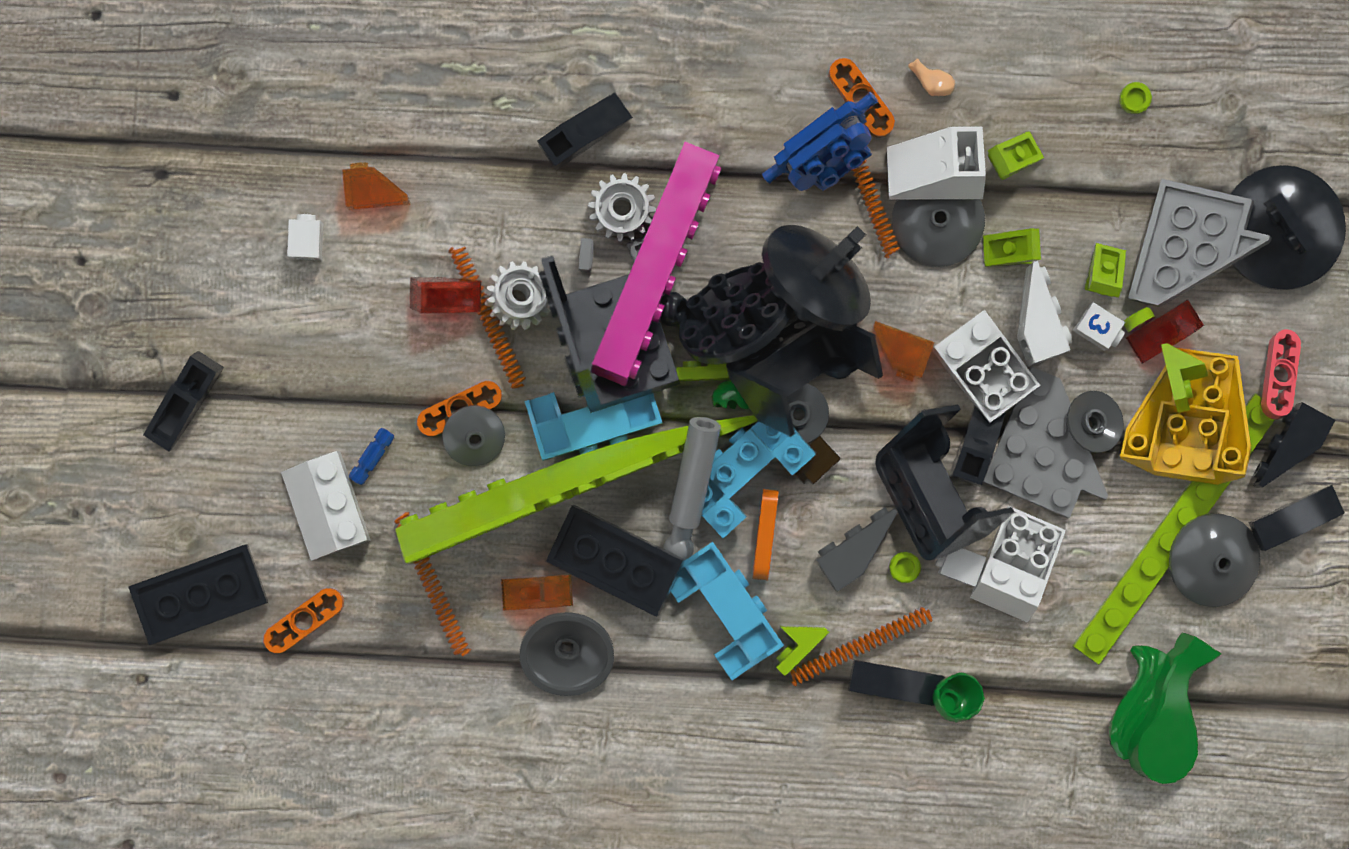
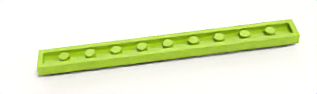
[1072,394,1278,665]

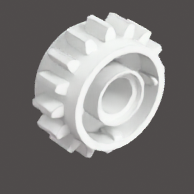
[588,173,656,242]
[484,261,550,330]

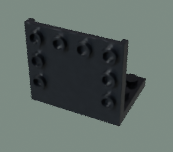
[538,255,680,413]

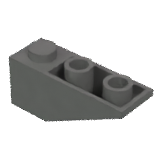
[815,507,898,592]

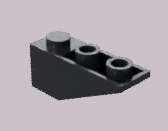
[537,92,633,171]
[1253,402,1336,488]
[949,405,1006,487]

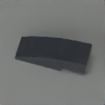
[143,351,224,452]
[1248,485,1345,551]
[848,659,945,706]

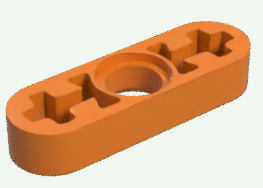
[829,58,895,138]
[417,381,502,437]
[752,489,779,581]
[263,588,344,653]

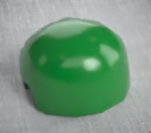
[711,380,750,409]
[933,672,985,723]

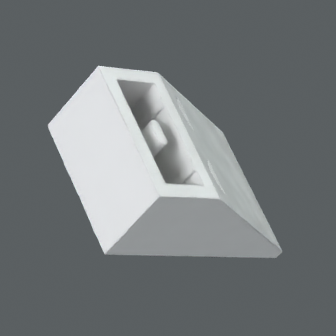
[887,126,986,200]
[1017,261,1073,367]
[931,310,1041,423]
[970,506,1066,623]

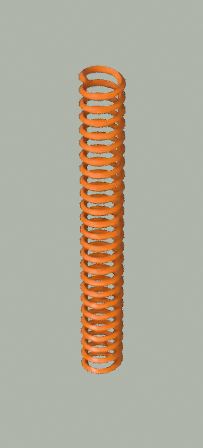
[851,160,900,258]
[449,247,526,389]
[394,512,471,657]
[790,607,933,686]

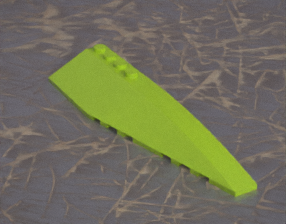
[395,415,758,564]

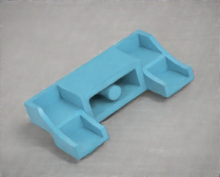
[525,392,663,461]
[702,421,816,538]
[671,542,784,680]

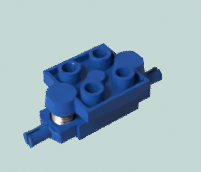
[762,92,878,191]

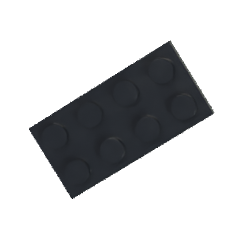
[545,505,685,617]
[128,544,269,646]

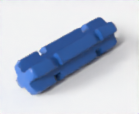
[349,428,394,485]

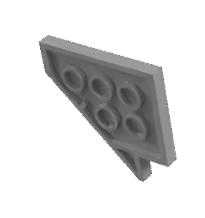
[1128,179,1271,307]
[983,367,1108,518]

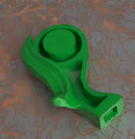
[1109,632,1222,784]

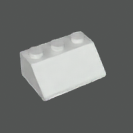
[281,451,371,561]

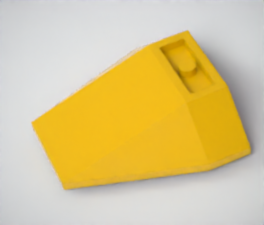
[1120,348,1251,485]

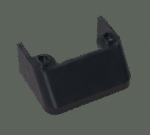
[726,316,883,437]
[875,404,1014,561]

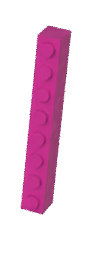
[590,142,722,386]

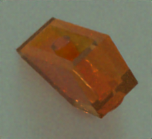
[342,162,411,210]
[872,321,935,382]
[501,574,573,611]

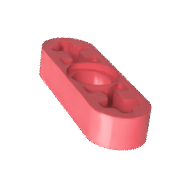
[1261,329,1301,419]

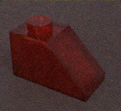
[410,277,481,313]
[1126,299,1204,364]

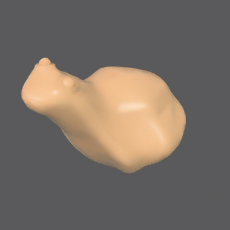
[908,59,955,96]

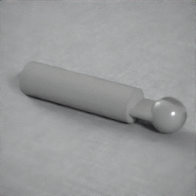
[663,417,721,560]

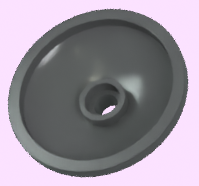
[892,199,985,267]
[1169,513,1260,607]
[520,612,614,696]

